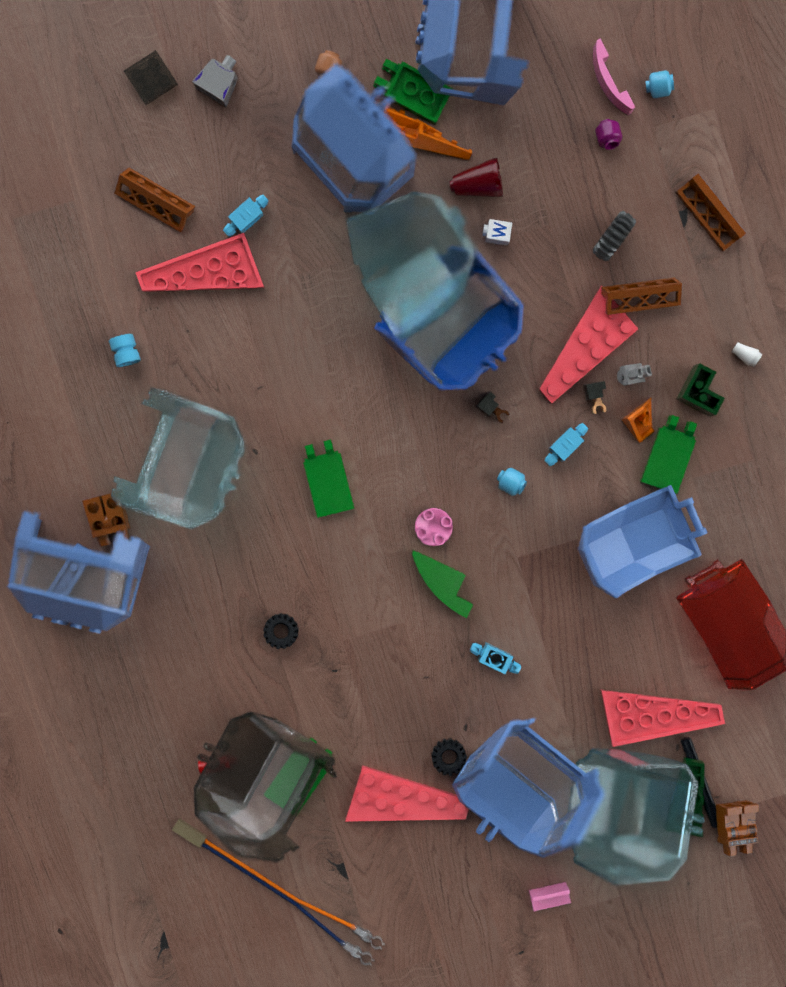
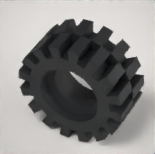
[263,613,299,649]
[432,738,467,776]

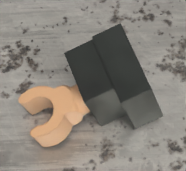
[583,381,606,414]

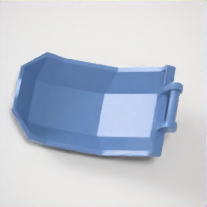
[578,485,708,599]

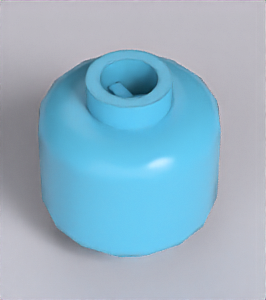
[646,70,674,98]
[497,468,527,496]

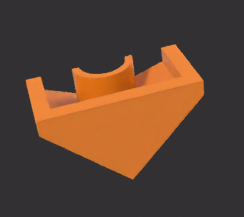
[621,397,655,443]

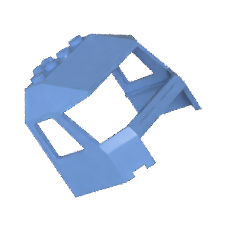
[416,0,529,105]

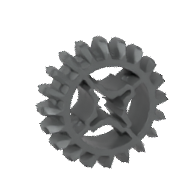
[593,211,636,261]

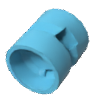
[109,334,141,367]

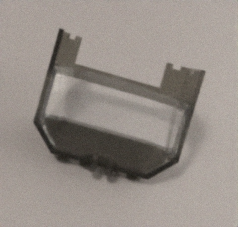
[194,711,337,863]

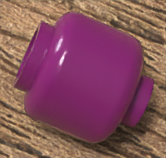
[595,119,623,150]

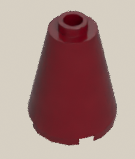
[449,158,503,197]

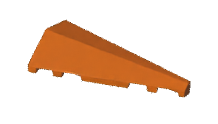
[383,106,472,160]

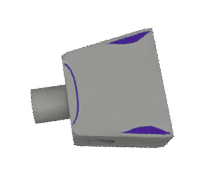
[192,55,238,107]

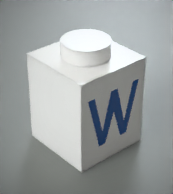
[482,219,512,246]

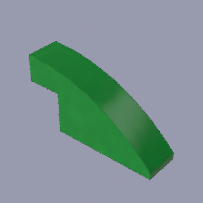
[412,550,473,618]

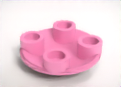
[415,508,453,546]

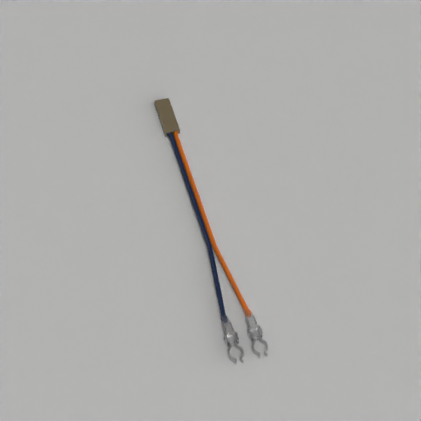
[172,818,385,966]

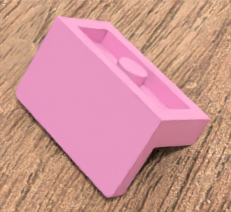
[529,882,571,911]

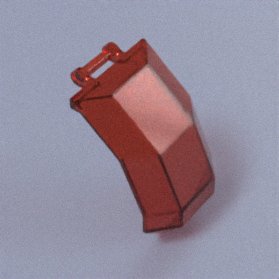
[676,559,786,691]

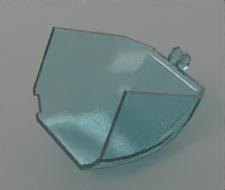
[346,191,477,340]
[566,748,705,885]

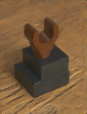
[476,391,510,423]

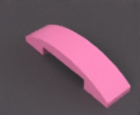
[593,39,635,115]

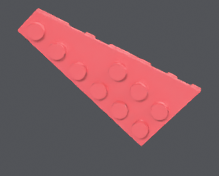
[135,233,264,292]
[539,285,638,404]
[601,690,725,747]
[345,765,469,822]

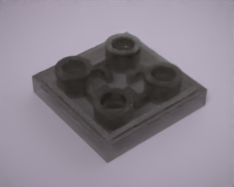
[124,50,178,105]

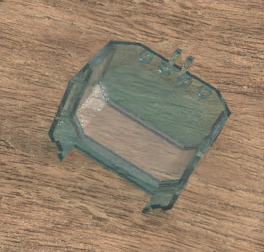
[111,387,245,529]

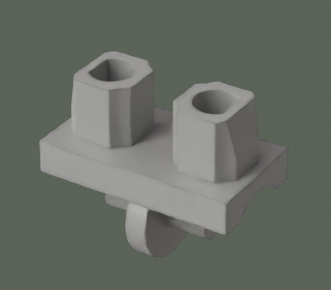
[617,363,652,386]

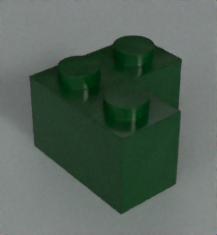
[676,363,725,417]

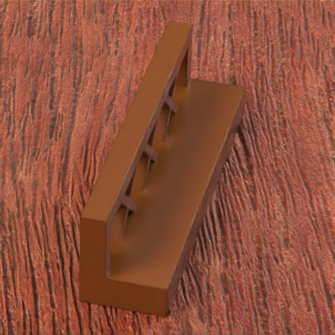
[114,168,195,232]
[675,174,746,252]
[601,277,682,315]

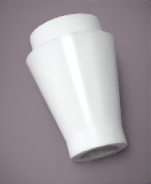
[732,342,762,367]

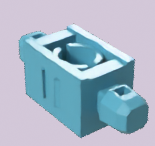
[223,195,269,237]
[545,423,588,466]
[470,642,521,674]

